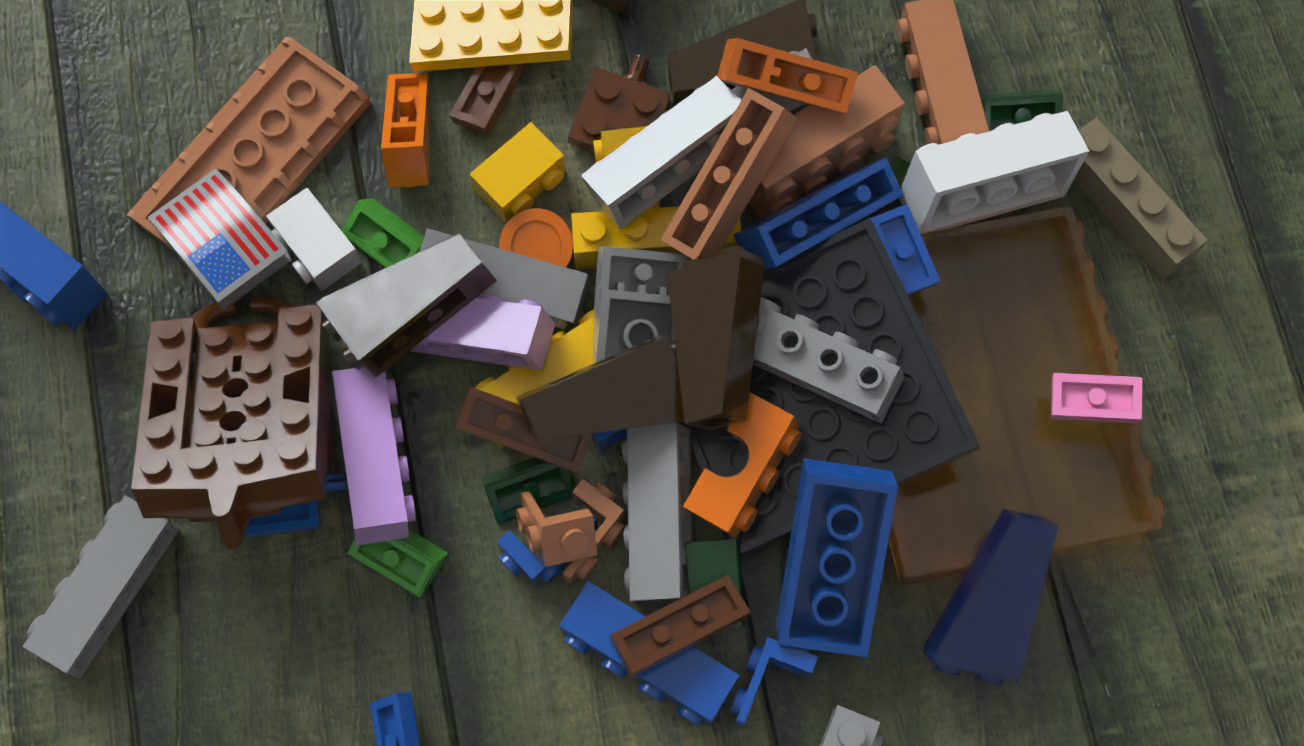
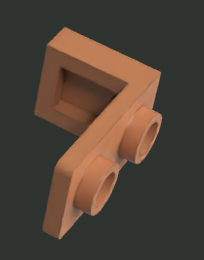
[563,479,625,586]
[516,491,597,567]

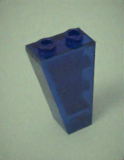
[923,508,1059,684]

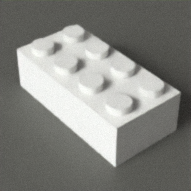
[898,111,1089,236]

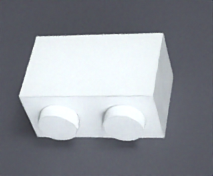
[266,188,362,292]

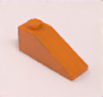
[717,38,858,114]
[381,73,430,188]

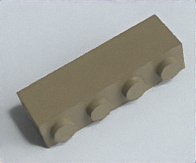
[1074,117,1208,281]

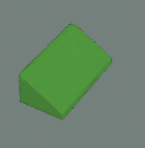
[341,198,424,268]
[347,529,448,598]

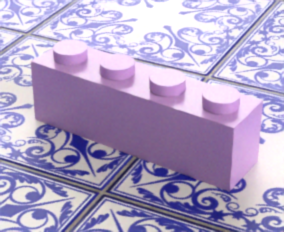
[410,294,555,371]
[332,367,416,546]

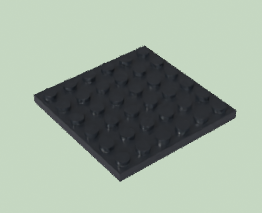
[681,218,981,557]

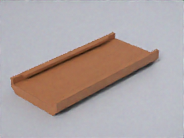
[126,37,371,253]

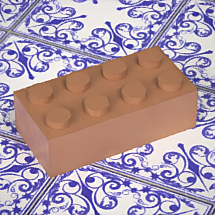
[749,65,905,219]

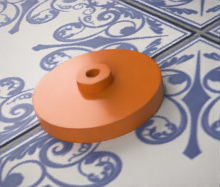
[499,208,574,268]

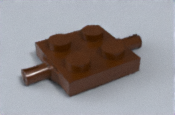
[567,55,671,165]

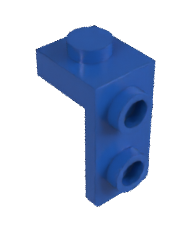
[497,516,598,587]
[730,637,818,729]

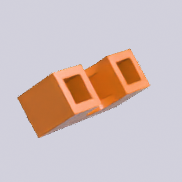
[683,393,801,538]

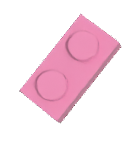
[1051,373,1142,424]

